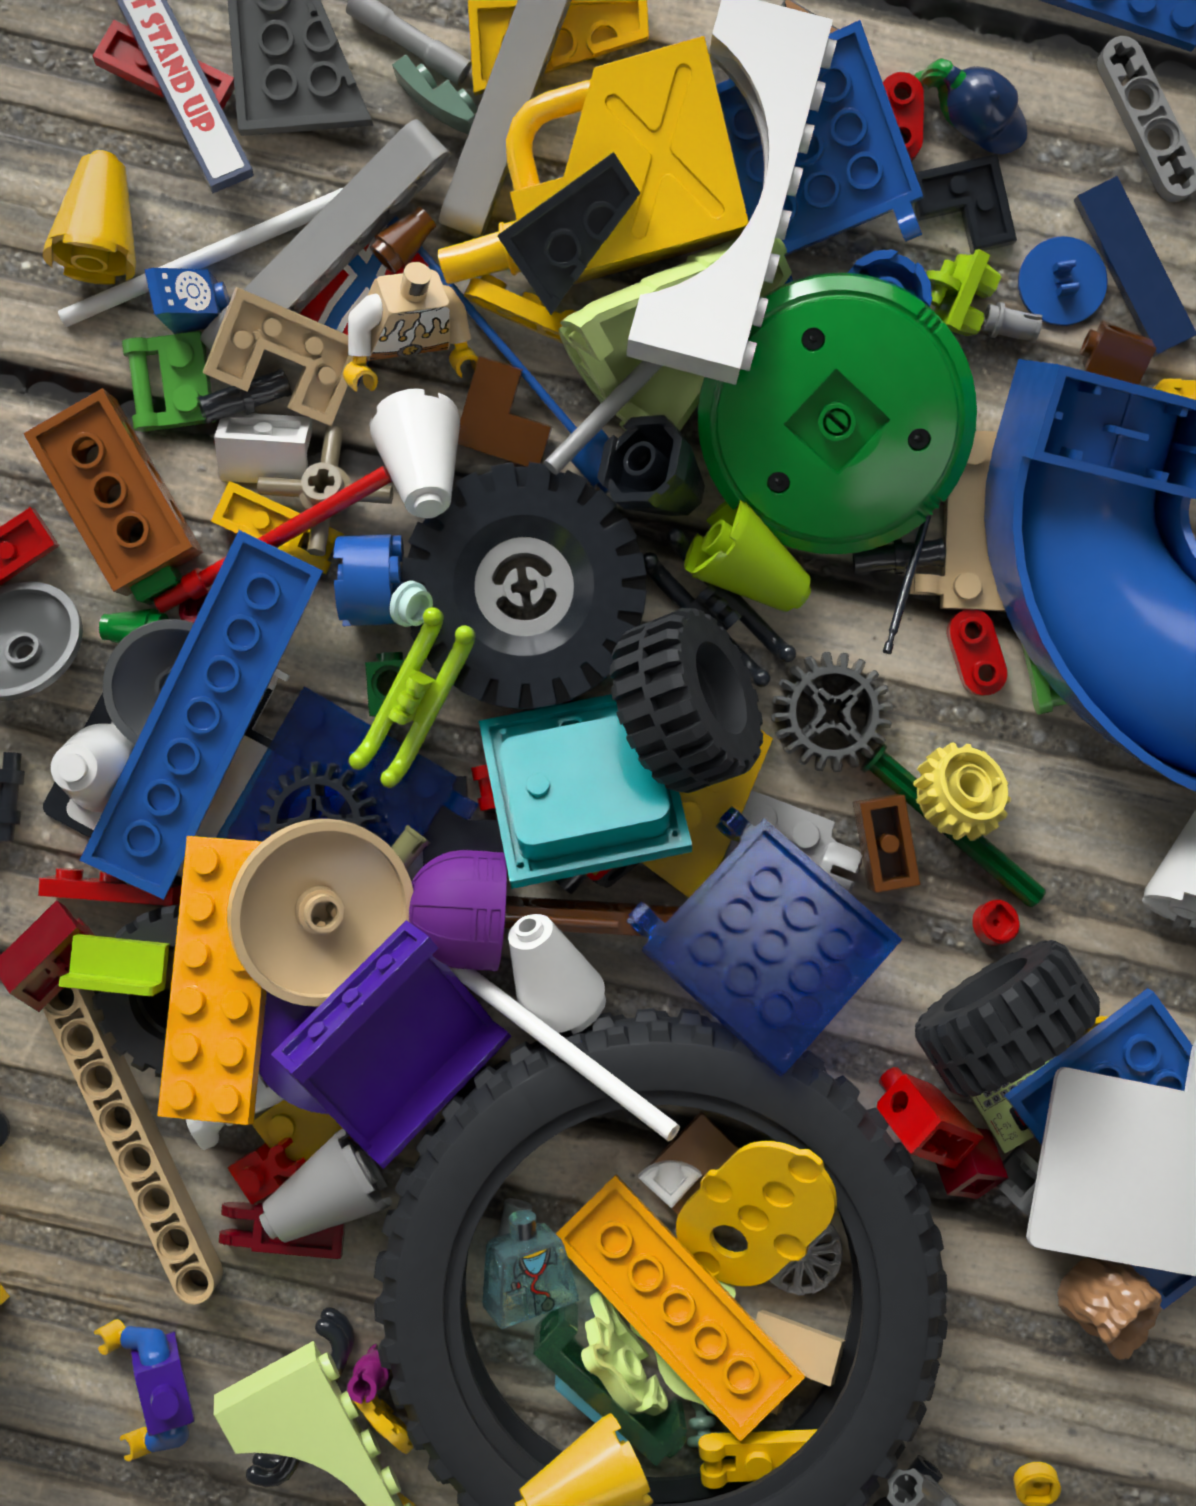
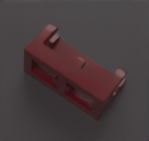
[0,900,95,1012]

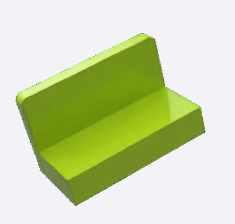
[59,934,170,996]

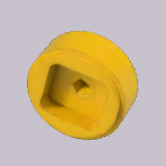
[1013,1462,1061,1506]

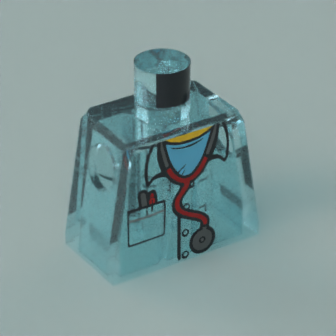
[482,1210,579,1329]

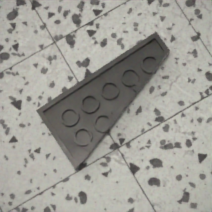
[227,0,373,136]

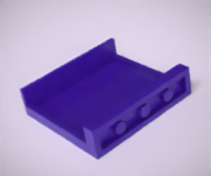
[271,920,512,1169]

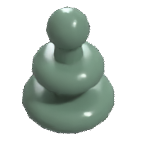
[687,1401,721,1448]

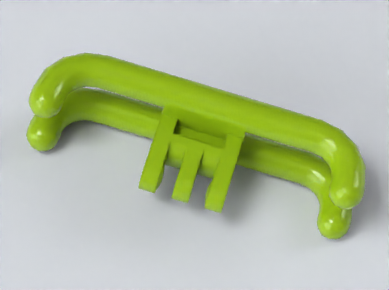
[349,607,475,788]

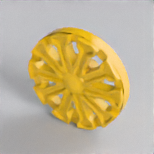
[354,1394,414,1454]

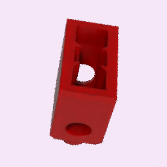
[877,1067,984,1169]

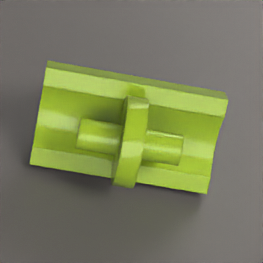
[926,249,1002,336]

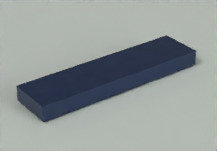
[1074,176,1196,357]

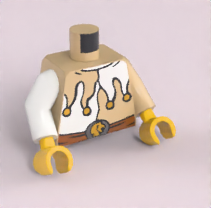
[343,262,478,392]

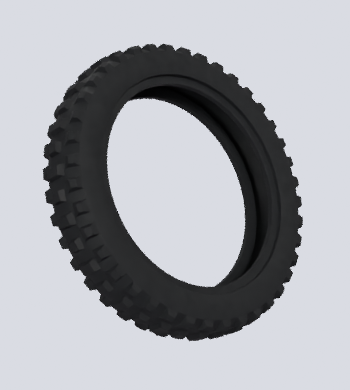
[374,1008,948,1506]

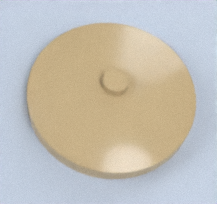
[227,819,414,1007]

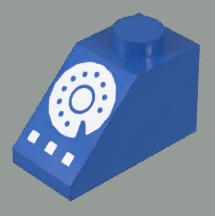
[145,268,230,334]

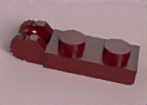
[219,1201,346,1259]

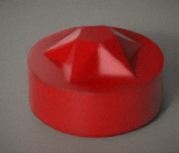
[972,899,1020,946]

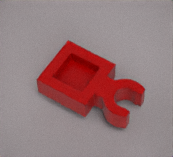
[227,1137,306,1205]

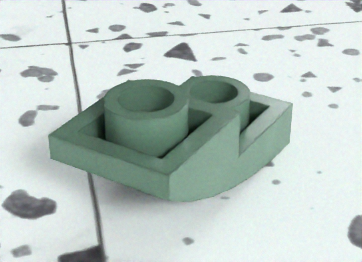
[392,54,478,134]

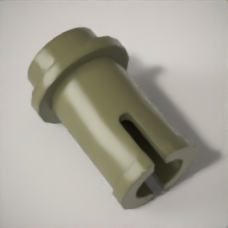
[391,825,430,870]

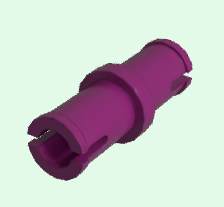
[347,1343,390,1404]

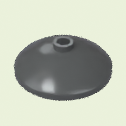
[0,582,83,701]
[102,619,194,744]

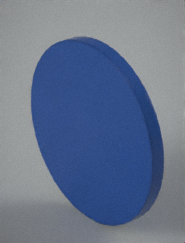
[1018,236,1108,326]

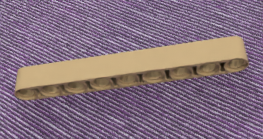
[43,988,223,1305]

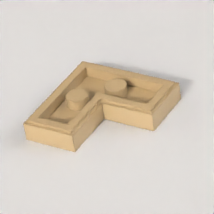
[756,1309,846,1415]

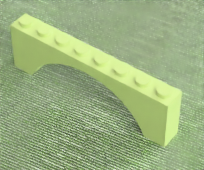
[214,1341,412,1506]

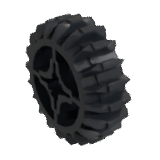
[257,762,382,838]

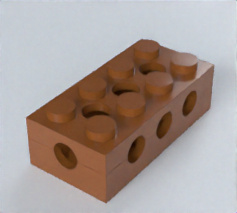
[23,388,204,596]

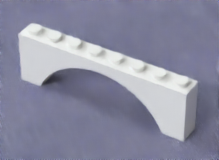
[626,0,837,385]

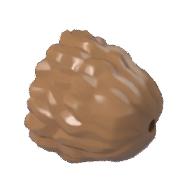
[1057,1257,1162,1360]

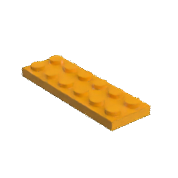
[157,836,267,1125]
[551,1174,805,1442]

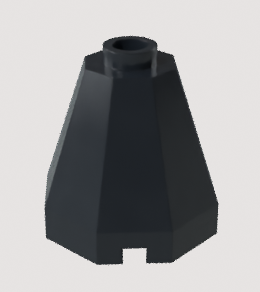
[597,415,705,516]

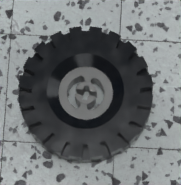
[401,462,647,710]

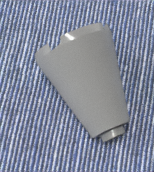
[259,1128,392,1243]

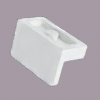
[214,412,312,483]

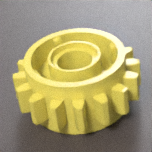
[914,742,1011,841]

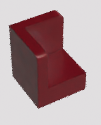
[936,1127,1008,1199]

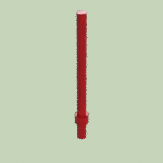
[154,466,393,613]

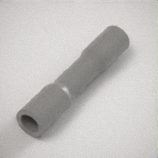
[346,0,472,86]

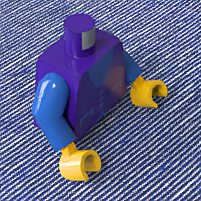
[94,1319,195,1462]

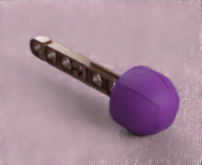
[409,850,790,971]

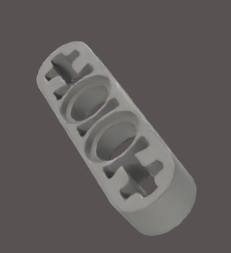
[1097,36,1196,203]

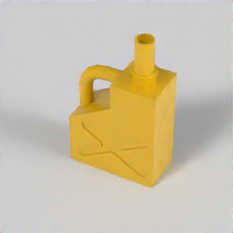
[438,36,749,285]

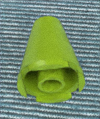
[684,500,811,612]

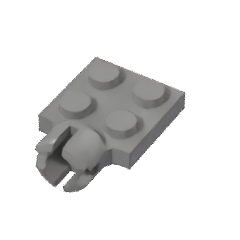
[720,790,863,906]

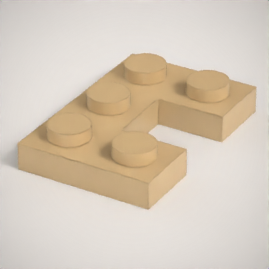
[203,287,353,426]

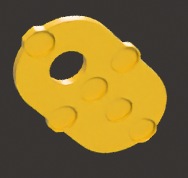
[676,1141,837,1286]

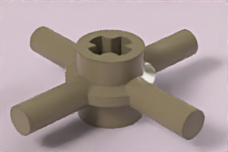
[257,425,393,556]

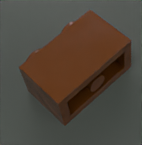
[853,794,921,893]

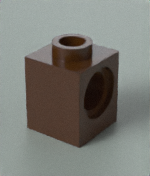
[1080,320,1157,385]

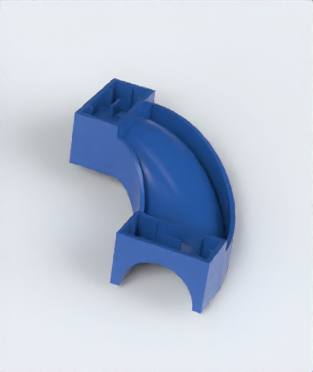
[984,359,1196,792]

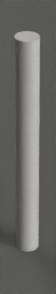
[544,361,662,475]

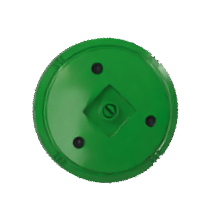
[698,273,977,554]

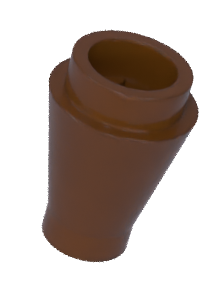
[370,206,436,274]

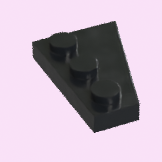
[497,152,640,315]

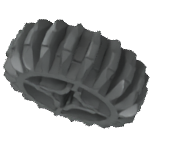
[771,652,893,772]

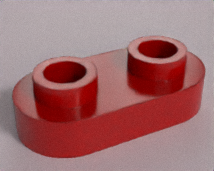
[883,72,924,162]
[946,609,1008,696]

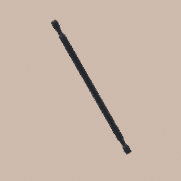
[883,511,933,654]

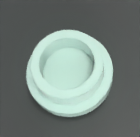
[390,581,433,627]

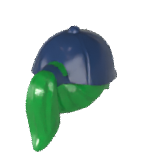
[914,58,1027,154]

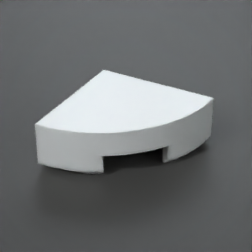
[638,1160,702,1208]

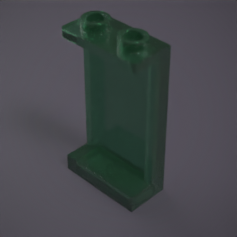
[533,1294,687,1466]

